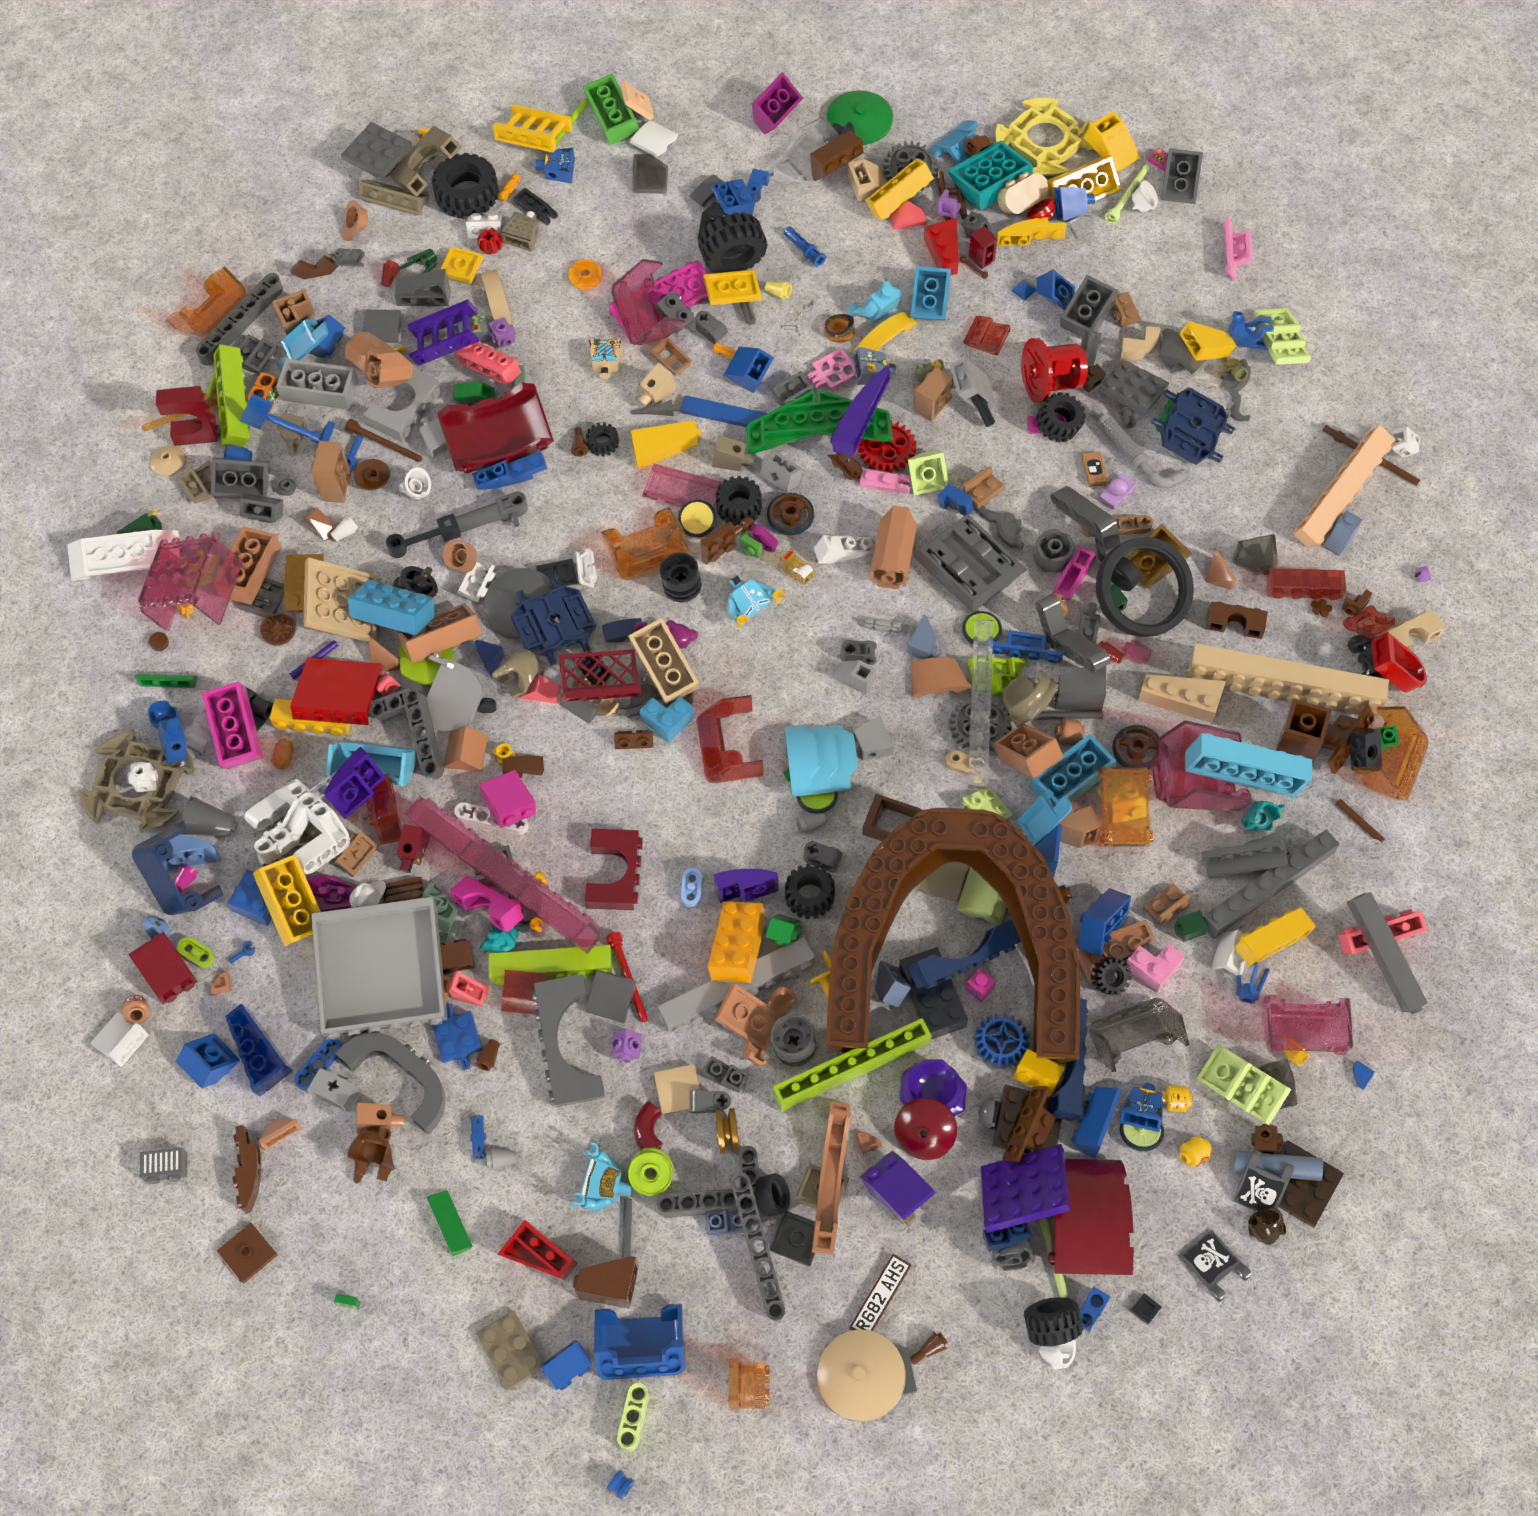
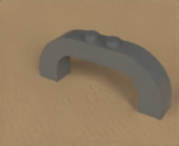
[335,1033,446,1135]

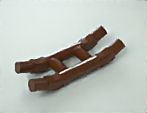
[937,171,968,221]

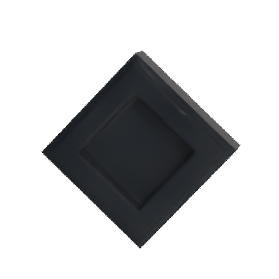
[1131,1293,1161,1325]

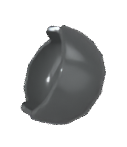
[978,1097,1000,1130]

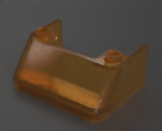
[1353,706,1428,801]

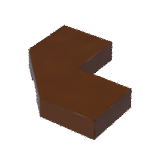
[291,255,338,279]

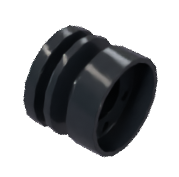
[659,552,702,603]

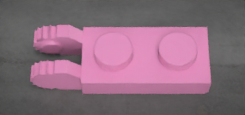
[860,468,911,494]

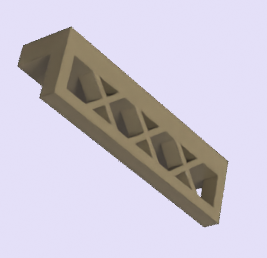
[358,179,430,215]

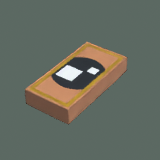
[1082,451,1107,487]

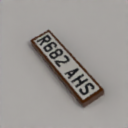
[849,1254,911,1331]

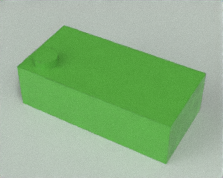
[583,73,639,145]

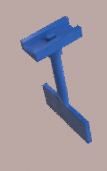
[240,394,335,448]

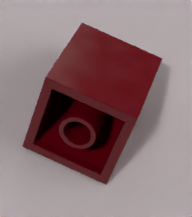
[128,931,198,1005]

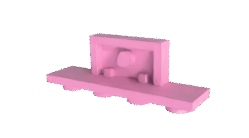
[1223,215,1253,280]

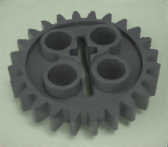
[883,140,938,191]
[950,695,1012,754]

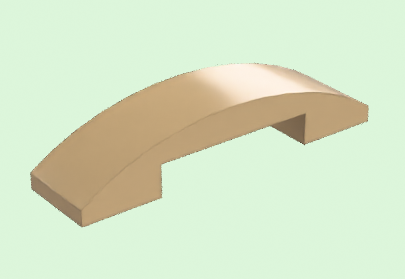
[481,270,512,325]

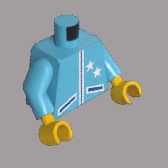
[727,575,785,629]

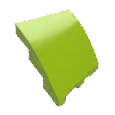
[968,657,1027,697]

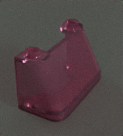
[1261,995,1353,1055]

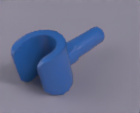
[228,941,256,963]

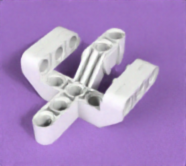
[244,772,350,874]

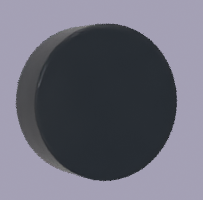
[477,698,496,714]

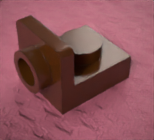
[1341,589,1372,618]

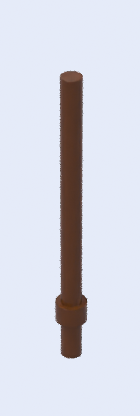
[1322,425,1420,486]

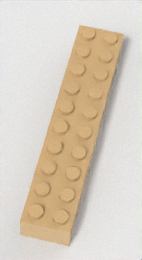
[1187,643,1389,717]

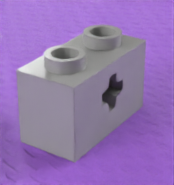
[760,451,802,493]
[307,1068,360,1112]

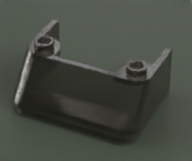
[1086,998,1190,1072]

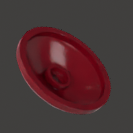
[894,1097,957,1160]

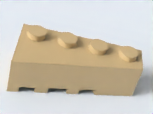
[1138,674,1226,723]

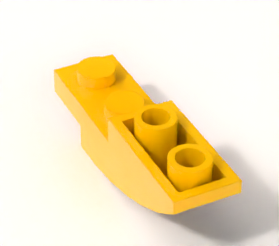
[997,217,1066,246]

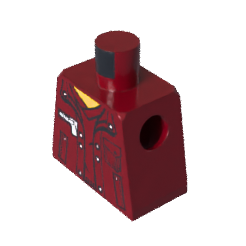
[396,824,430,873]

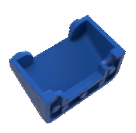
[594,1304,685,1380]

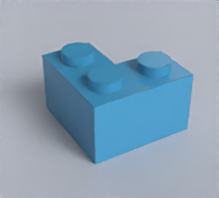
[640,696,695,743]

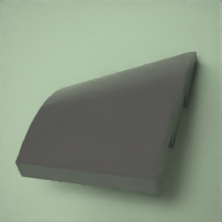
[1159,328,1208,375]

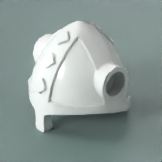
[399,467,431,500]
[1039,1340,1076,1370]

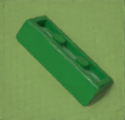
[135,674,197,688]
[427,1190,473,1257]

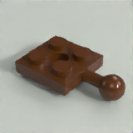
[700,517,755,565]

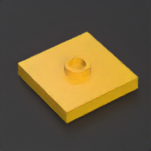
[440,246,483,284]

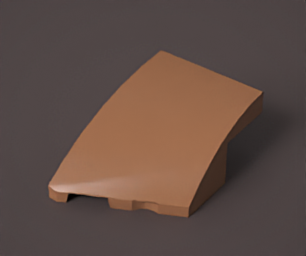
[912,657,971,698]

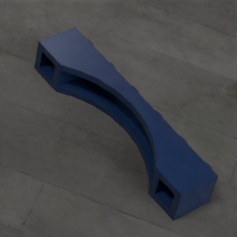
[907,920,1021,989]
[1049,998,1088,1122]

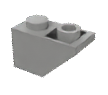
[833,660,876,694]

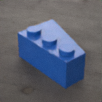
[1078,888,1131,957]

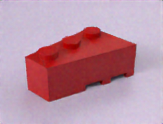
[924,218,959,275]
[497,1220,578,1280]

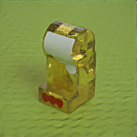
[780,548,816,585]

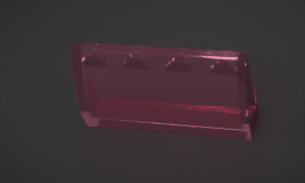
[642,463,722,510]

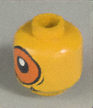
[1179,1136,1212,1168]

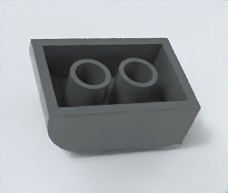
[1060,275,1118,337]

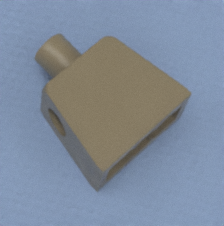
[712,435,755,471]

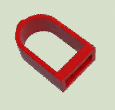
[1372,632,1427,693]

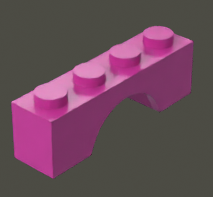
[449,876,524,933]

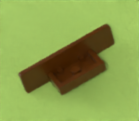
[1322,705,1374,774]
[1002,1086,1055,1162]

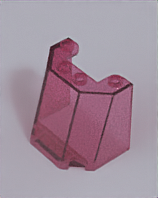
[1151,720,1252,811]

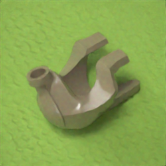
[492,650,545,699]

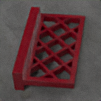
[558,649,641,702]

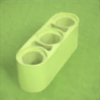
[617,1383,649,1452]

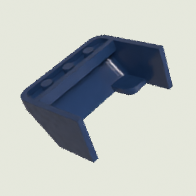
[131,821,224,915]

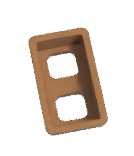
[650,338,692,376]

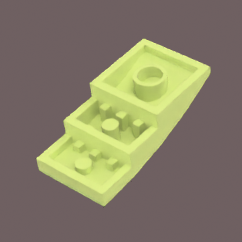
[1254,308,1311,365]
[1197,1044,1291,1125]

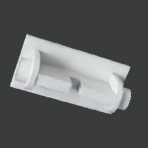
[575,548,597,588]

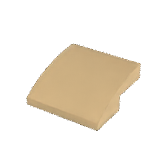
[654,1064,700,1114]

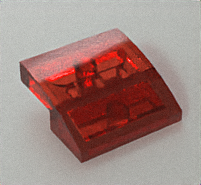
[963,315,1011,356]
[501,970,546,1014]

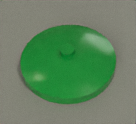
[827,90,893,145]

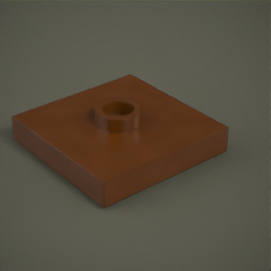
[217,1222,278,1284]

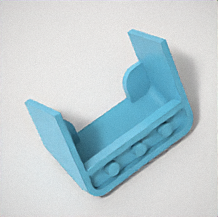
[326,741,417,786]

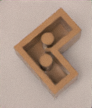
[272,289,315,336]

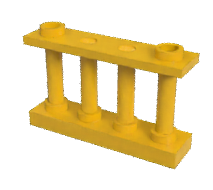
[493,104,572,153]

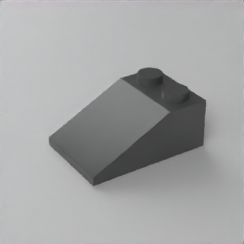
[1161,148,1203,204]

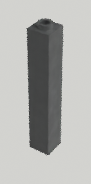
[1346,892,1428,1014]

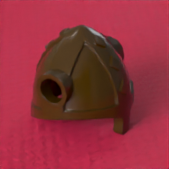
[1248,1207,1286,1245]

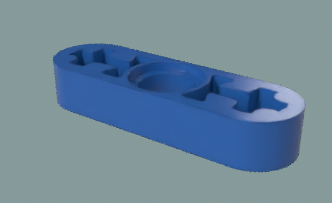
[294,1039,342,1090]

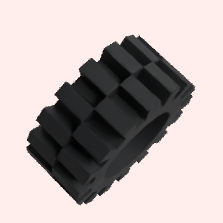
[586,422,619,457]
[576,651,611,686]
[1091,957,1132,995]

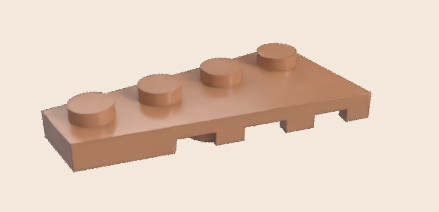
[1076,920,1154,984]

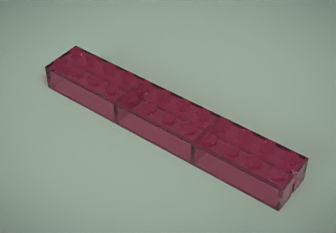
[405,796,603,954]

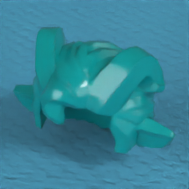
[1241,800,1285,831]
[479,924,519,953]

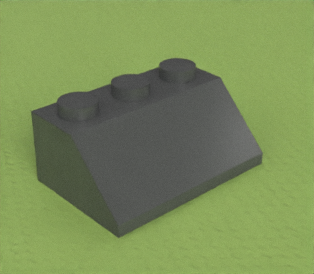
[211,457,270,498]

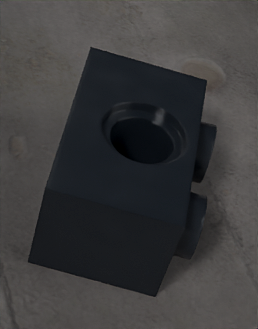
[1349,727,1382,773]

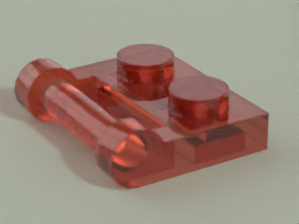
[1343,605,1395,639]

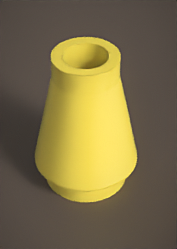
[765,281,792,299]

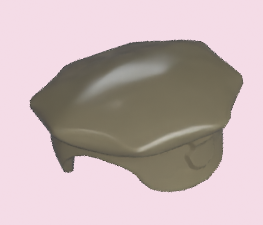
[1003,670,1059,726]

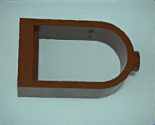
[862,794,923,841]

